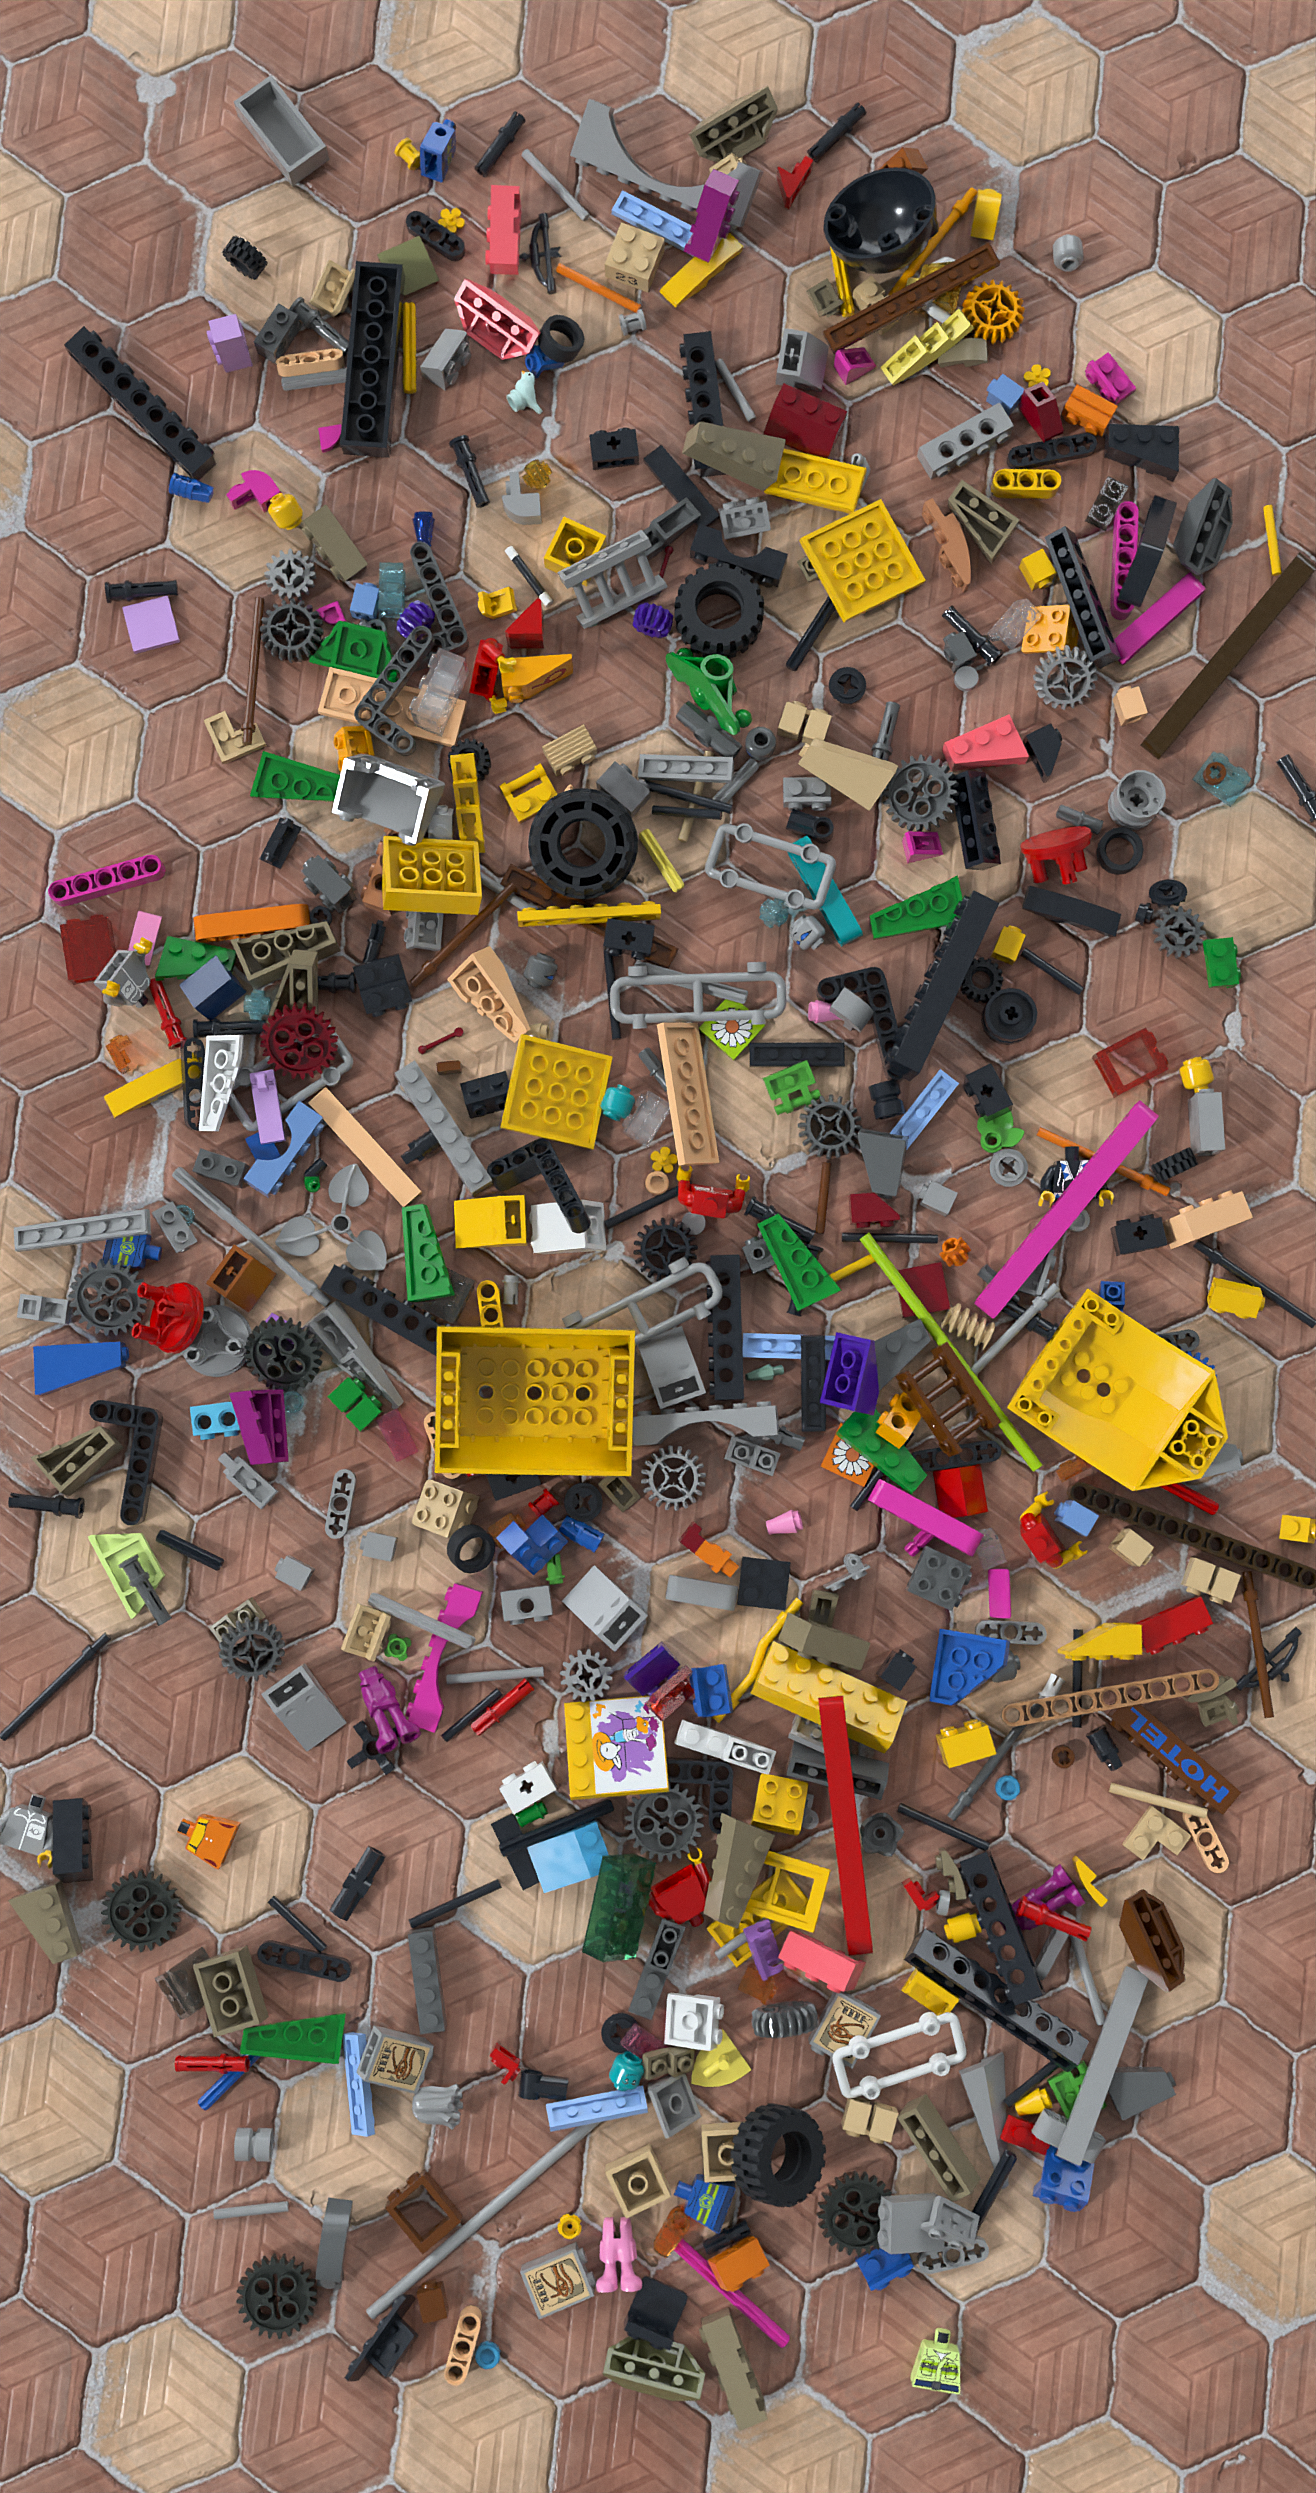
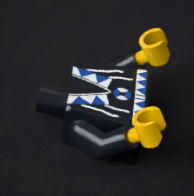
[1038,1146,1114,1208]

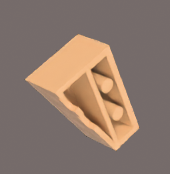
[1163,1190,1253,1249]

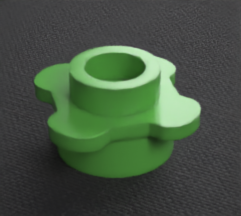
[384,1634,411,1661]

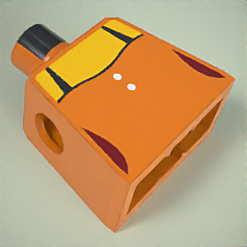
[177,1814,241,1870]

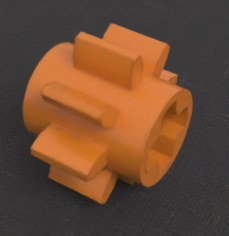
[939,1237,971,1267]

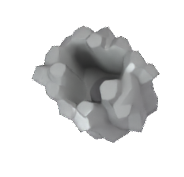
[412,2084,463,2130]

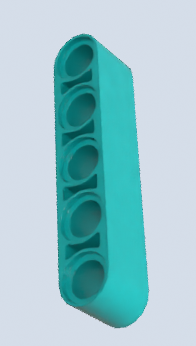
[787,835,863,947]

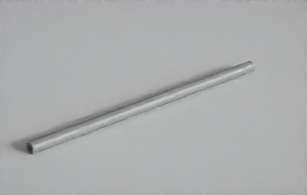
[366,2122,601,2320]

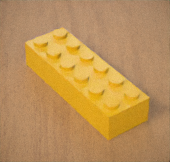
[750,1641,907,1754]

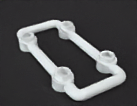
[832,2012,967,2099]

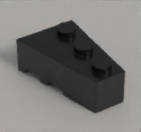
[53,1798,93,1883]

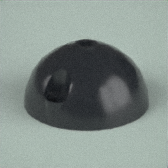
[823,168,939,274]

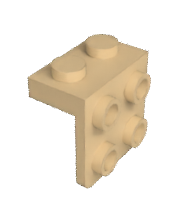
[412,1479,480,1538]

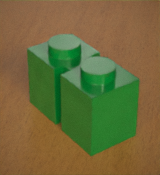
[327,1377,384,1432]

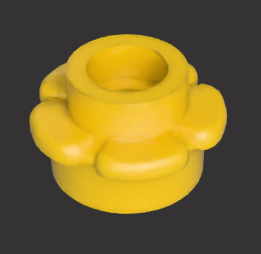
[557,2214,582,2239]

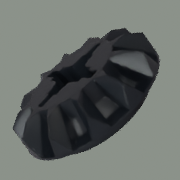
[829,667,866,705]
[1149,879,1187,908]
[564,1483,603,1521]
[601,2012,641,2053]

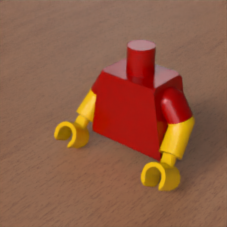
[1020,1491,1088,1569]

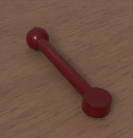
[659,546,674,579]
[418,1027,464,1054]

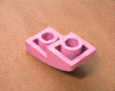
[128,911,162,966]

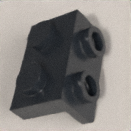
[460,1071,509,1119]

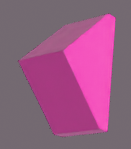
[833,347,876,385]
[902,831,943,864]

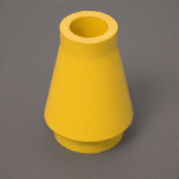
[1014,2088,1053,2117]

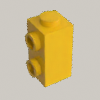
[1207,1277,1265,1319]

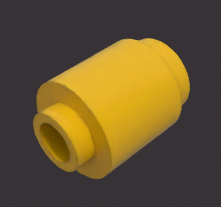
[943,1913,981,1943]

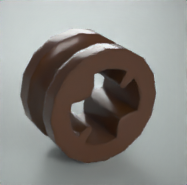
[1203,762,1226,786]
[1051,1745,1075,1769]

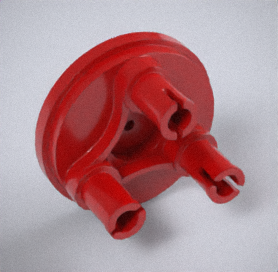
[1020,826,1092,884]
[132,1282,204,1354]

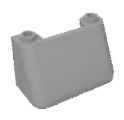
[332,754,445,846]

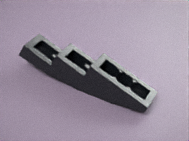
[1022,886,1121,937]

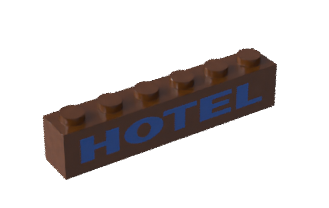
[1107,1694,1242,1815]

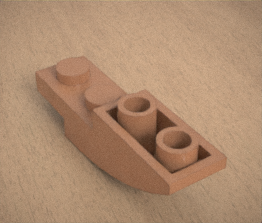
[922,498,971,593]

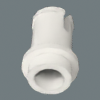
[1038,1673,1065,1703]

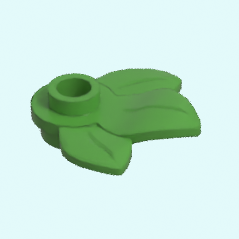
[977,1111,1024,1153]

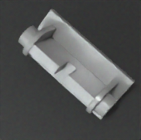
[152,1201,198,1253]

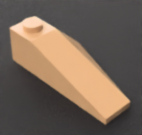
[447,946,530,1043]

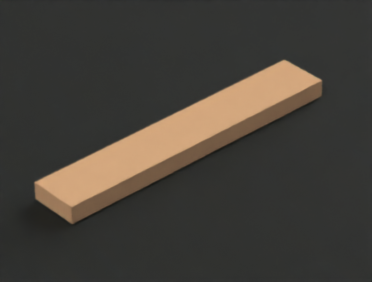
[308,1087,422,1207]

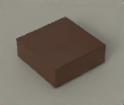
[436,1060,463,1075]

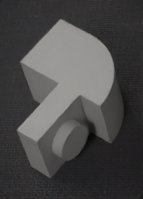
[502,471,542,525]
[829,987,874,1033]

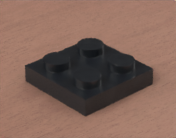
[737,1556,791,1611]

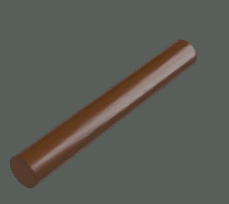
[815,1162,832,1234]

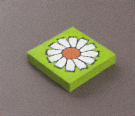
[699,999,765,1061]

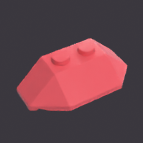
[454,279,541,360]

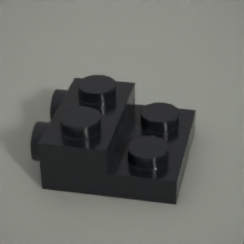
[353,953,412,1017]

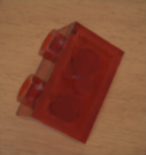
[645,1665,694,1721]

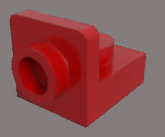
[901,1877,940,1911]
[489,2042,521,2085]

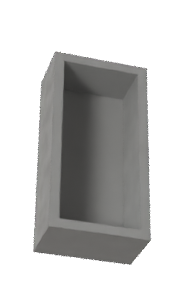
[234,75,329,186]

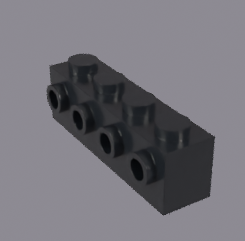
[951,770,1001,871]

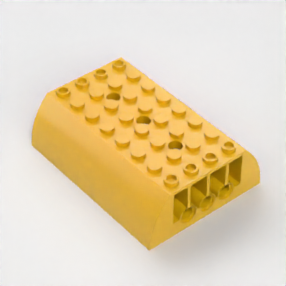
[435,1326,635,1476]

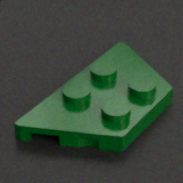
[309,620,399,683]

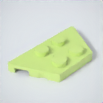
[88,1533,165,1619]

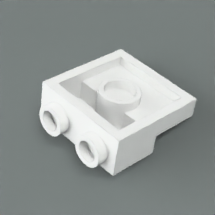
[664,1992,724,2051]

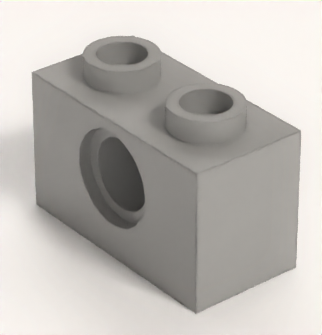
[500,1585,553,1625]

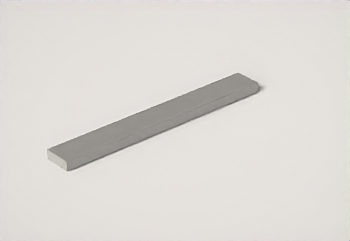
[1056,1966,1149,2166]

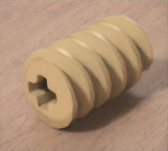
[940,1303,995,1351]

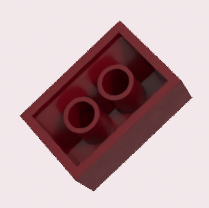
[763,383,847,459]

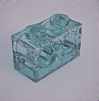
[378,562,406,618]

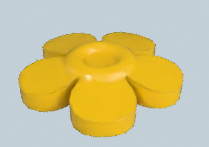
[438,208,465,234]
[1024,364,1051,388]
[650,1147,678,1174]

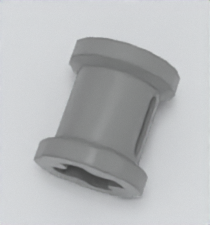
[619,309,647,336]

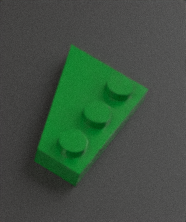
[155,936,237,981]

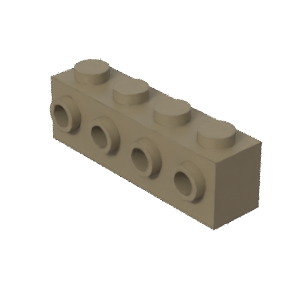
[897,2094,981,2202]

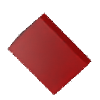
[505,598,544,649]
[933,1464,988,1518]

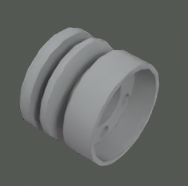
[1108,770,1166,830]

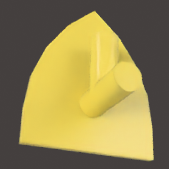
[691,2029,752,2087]

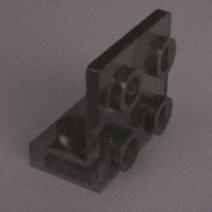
[413,1267,477,1325]
[154,1947,210,2020]

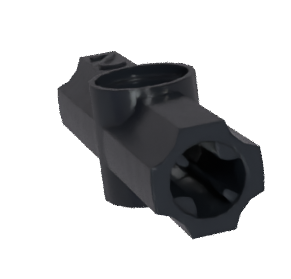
[329,1845,386,1921]

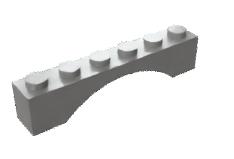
[395,1060,492,1197]
[632,1401,780,1446]

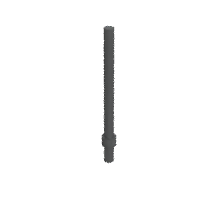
[947,1704,1041,1821]

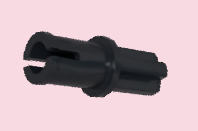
[702,2220,752,2255]

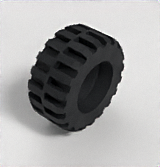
[675,563,764,658]
[731,2103,826,2208]

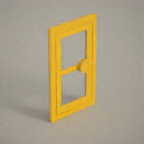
[745,1851,831,1933]

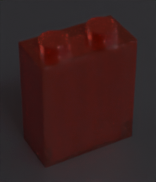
[60,915,116,985]

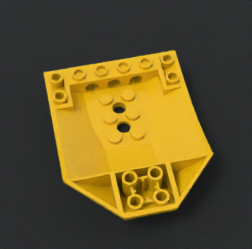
[1007,1288,1228,1491]

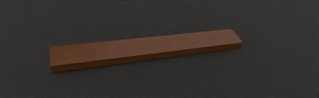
[823,243,1000,354]
[500,864,679,969]

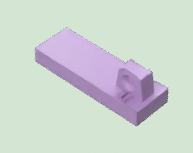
[249,1070,286,1145]

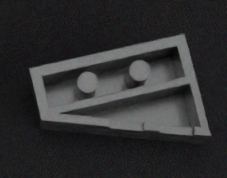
[874,1319,931,1391]

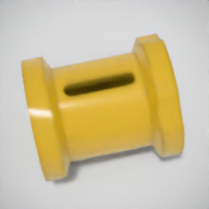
[394,138,421,171]

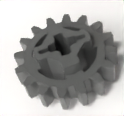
[1152,906,1206,959]

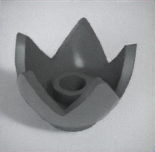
[860,1813,904,1857]

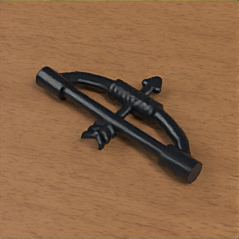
[519,213,562,294]
[1236,1627,1302,1691]

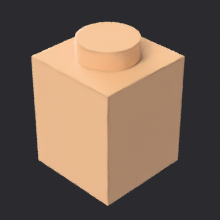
[1113,686,1148,726]

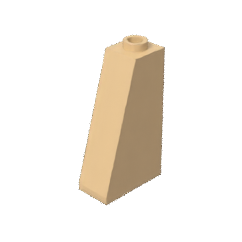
[798,738,898,811]

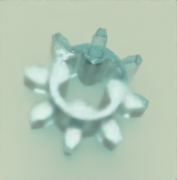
[759,898,789,928]
[243,989,271,1020]

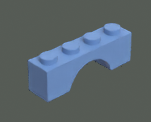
[243,1101,324,1198]

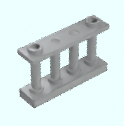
[557,530,668,629]

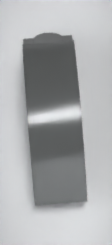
[316,2197,353,2289]

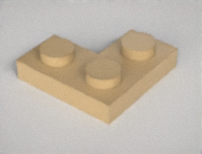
[204,711,267,765]
[1122,1805,1191,1860]

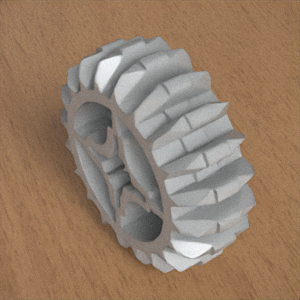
[1033,645,1098,710]
[641,1446,706,1511]

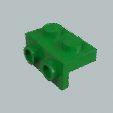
[1203,937,1241,989]

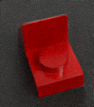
[776,156,813,209]

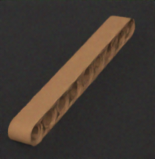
[1001,1669,1219,1726]

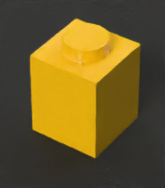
[1019,548,1056,591]
[990,926,1026,965]

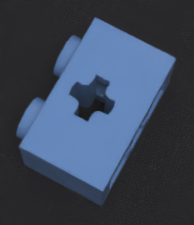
[1054,1500,1099,1537]

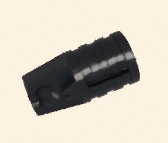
[401,1129,440,1164]
[1086,1725,1123,1771]

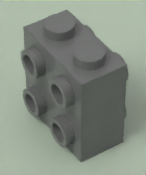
[301,855,357,914]
[905,1546,973,1611]

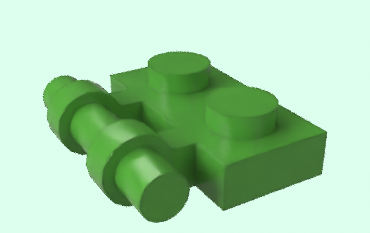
[762,1060,821,1116]
[1047,2060,1107,2119]

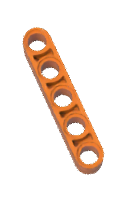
[193,904,311,943]

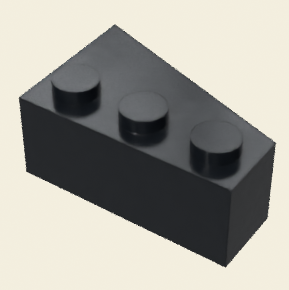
[1104,424,1180,482]

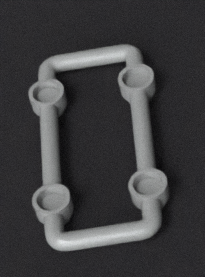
[705,823,836,910]
[229,1025,353,1131]

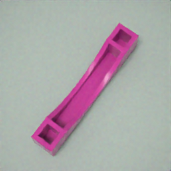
[405,1583,483,1733]

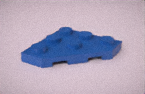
[929,1629,1010,1706]

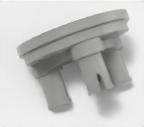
[182,1305,252,1377]

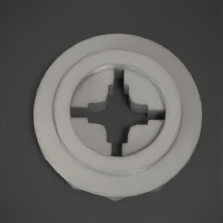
[989,1149,1028,1187]

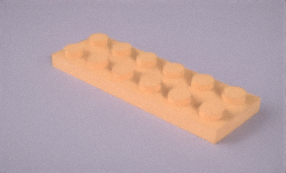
[318,667,467,747]
[657,1023,719,1166]

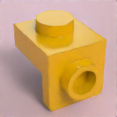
[478,587,517,619]
[1279,1515,1316,1544]

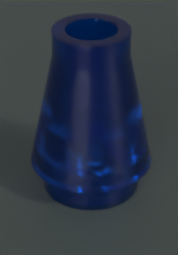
[412,511,435,547]

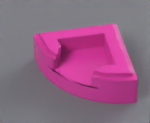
[318,424,342,453]
[316,601,346,626]

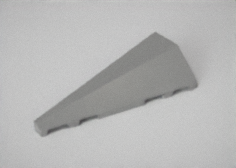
[301,1300,404,1410]
[959,2052,1009,2189]

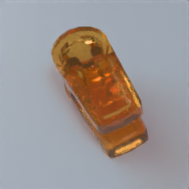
[653,2206,690,2258]

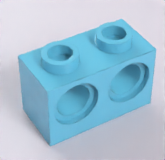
[190,1402,240,1440]

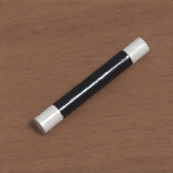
[505,546,553,607]

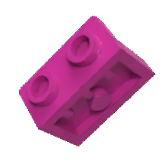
[1085,352,1136,405]

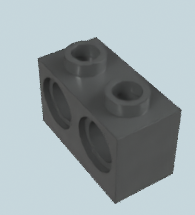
[253,303,302,364]
[192,1148,250,1189]

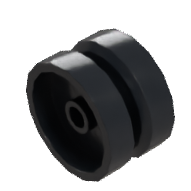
[981,988,1038,1045]

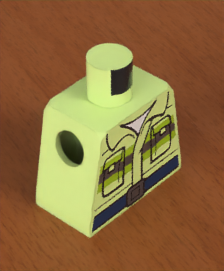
[910,2328,960,2395]

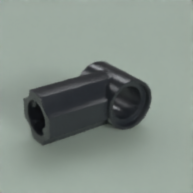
[786,809,834,844]
[518,2069,569,2101]

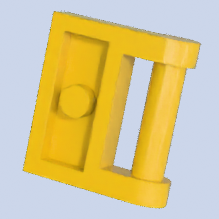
[499,764,557,824]

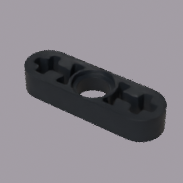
[406,211,465,261]

